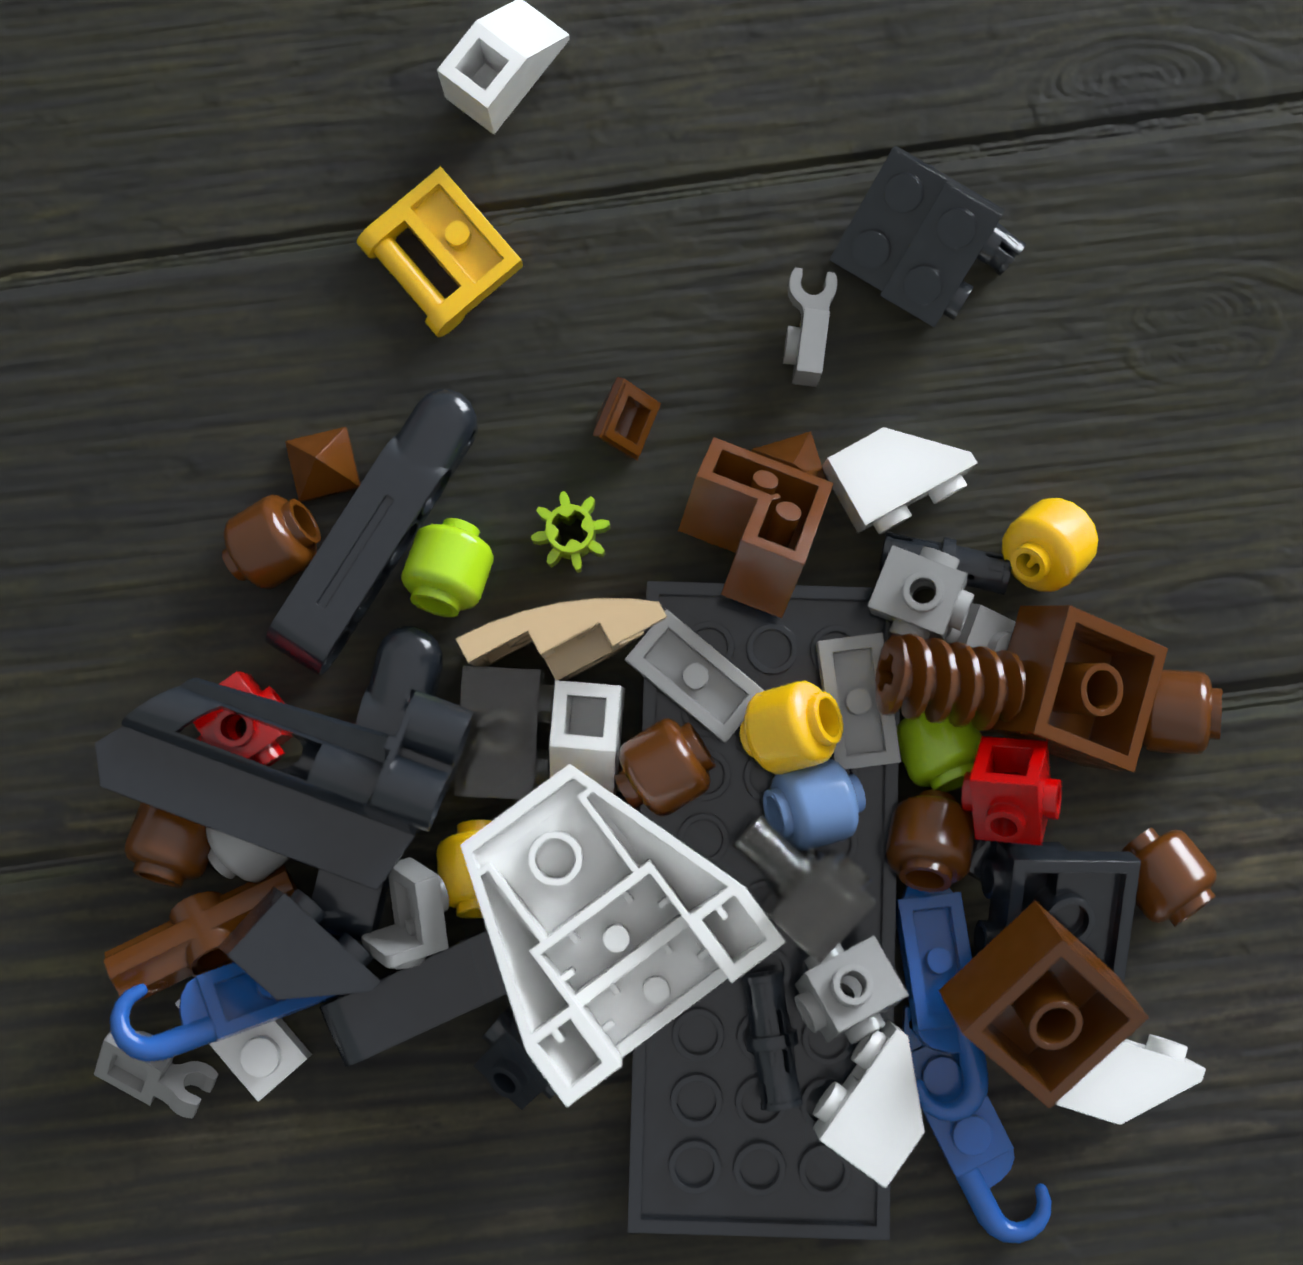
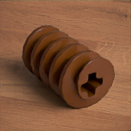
[875,633,1026,731]

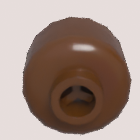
[222,495,321,590]
[1142,670,1222,755]
[614,718,716,817]
[886,790,975,892]
[124,803,211,888]
[1121,827,1217,927]

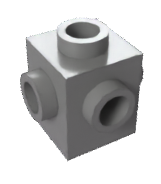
[868,545,975,641]
[795,936,908,1045]

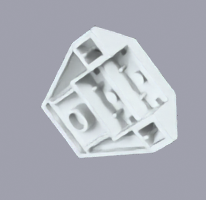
[460,764,786,1107]

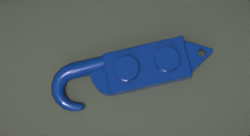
[896,885,989,1122]
[110,945,362,1062]
[902,1005,1051,1244]

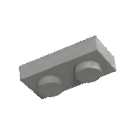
[625,609,764,743]
[816,632,901,770]

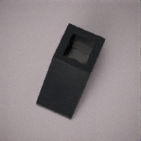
[218,887,381,1000]

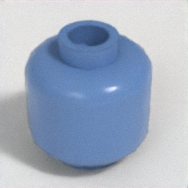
[763,759,866,851]

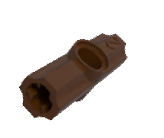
[103,865,297,1004]

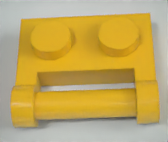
[357,166,523,337]

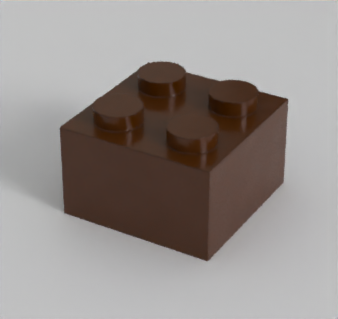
[991,605,1168,772]
[938,901,1149,1109]

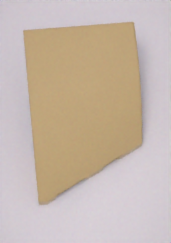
[456,599,667,681]

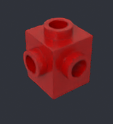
[193,671,294,767]
[962,736,1062,846]

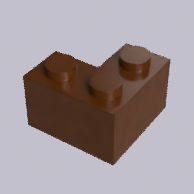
[678,437,834,618]

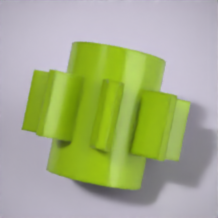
[531,491,610,573]

